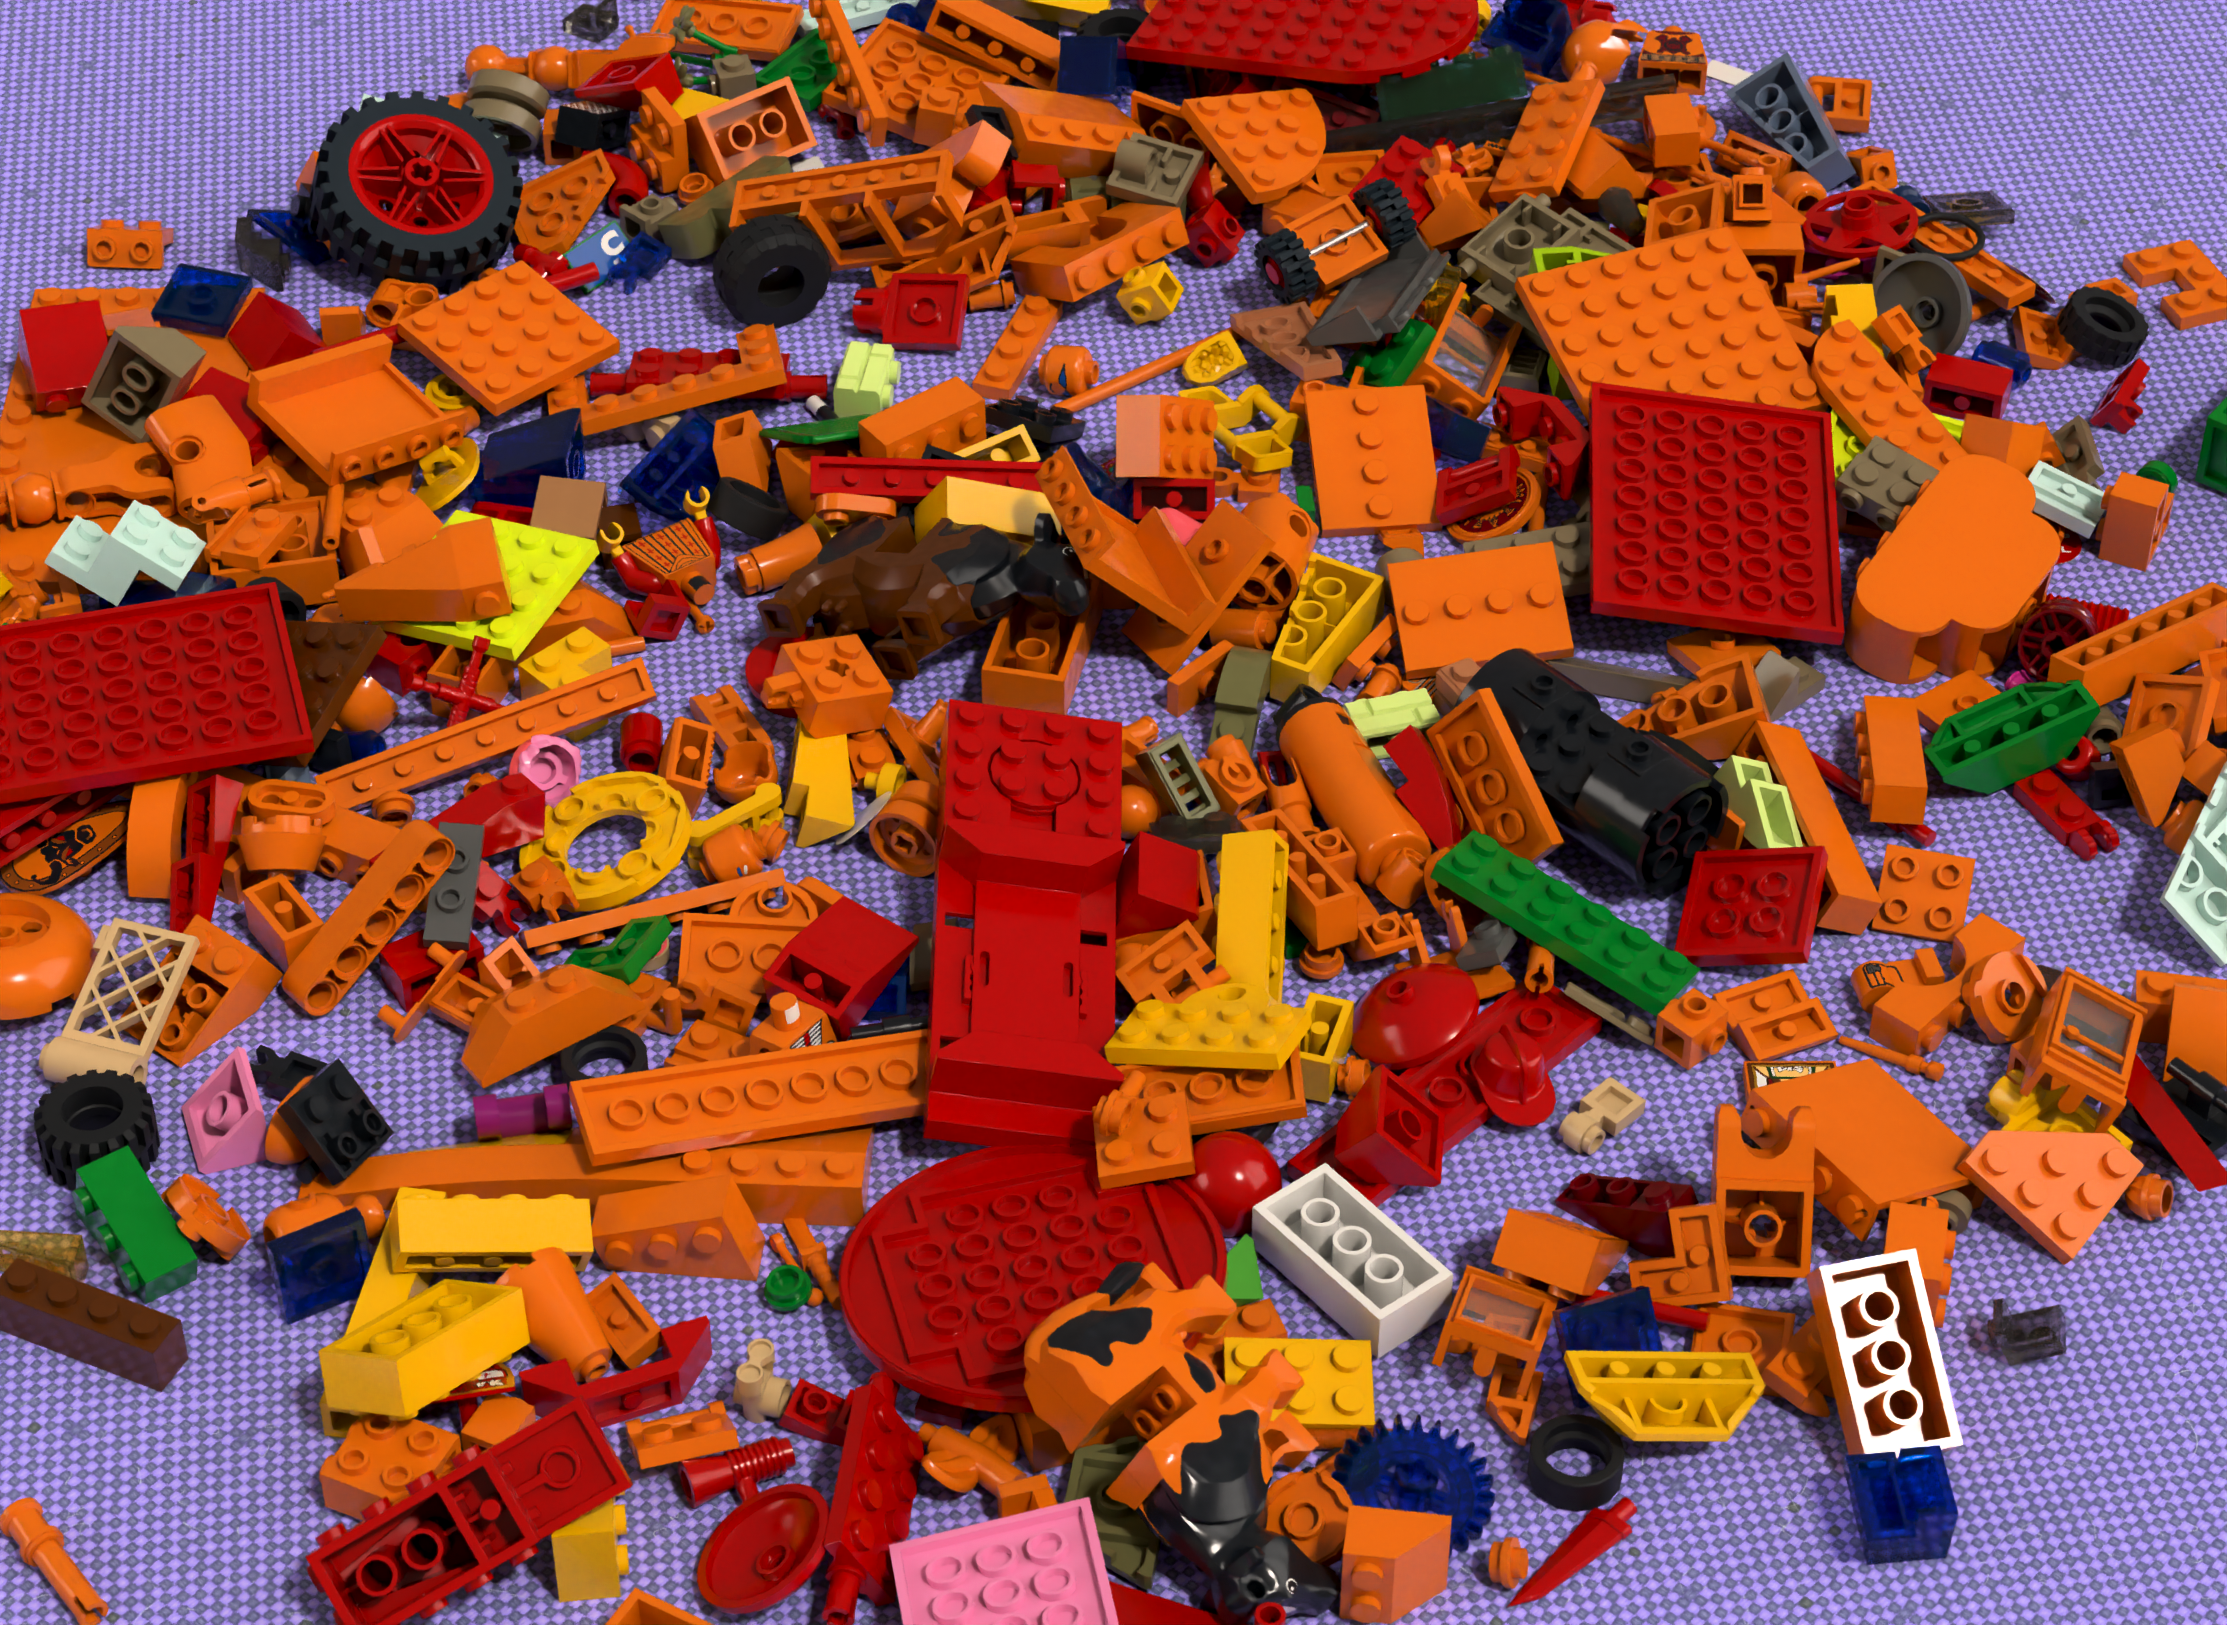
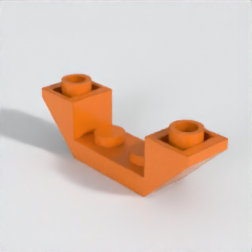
[1306,827,1416,962]

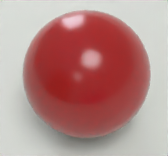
[1178,1131,1282,1238]

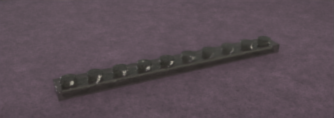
[1323,73,1677,154]

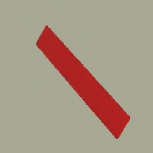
[2093,1043,2227,1192]

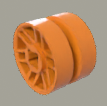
[869,780,939,877]

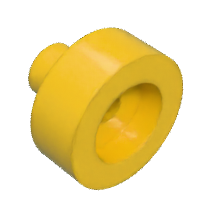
[864,762,906,806]

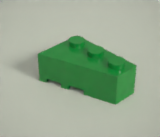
[72,1145,198,1305]

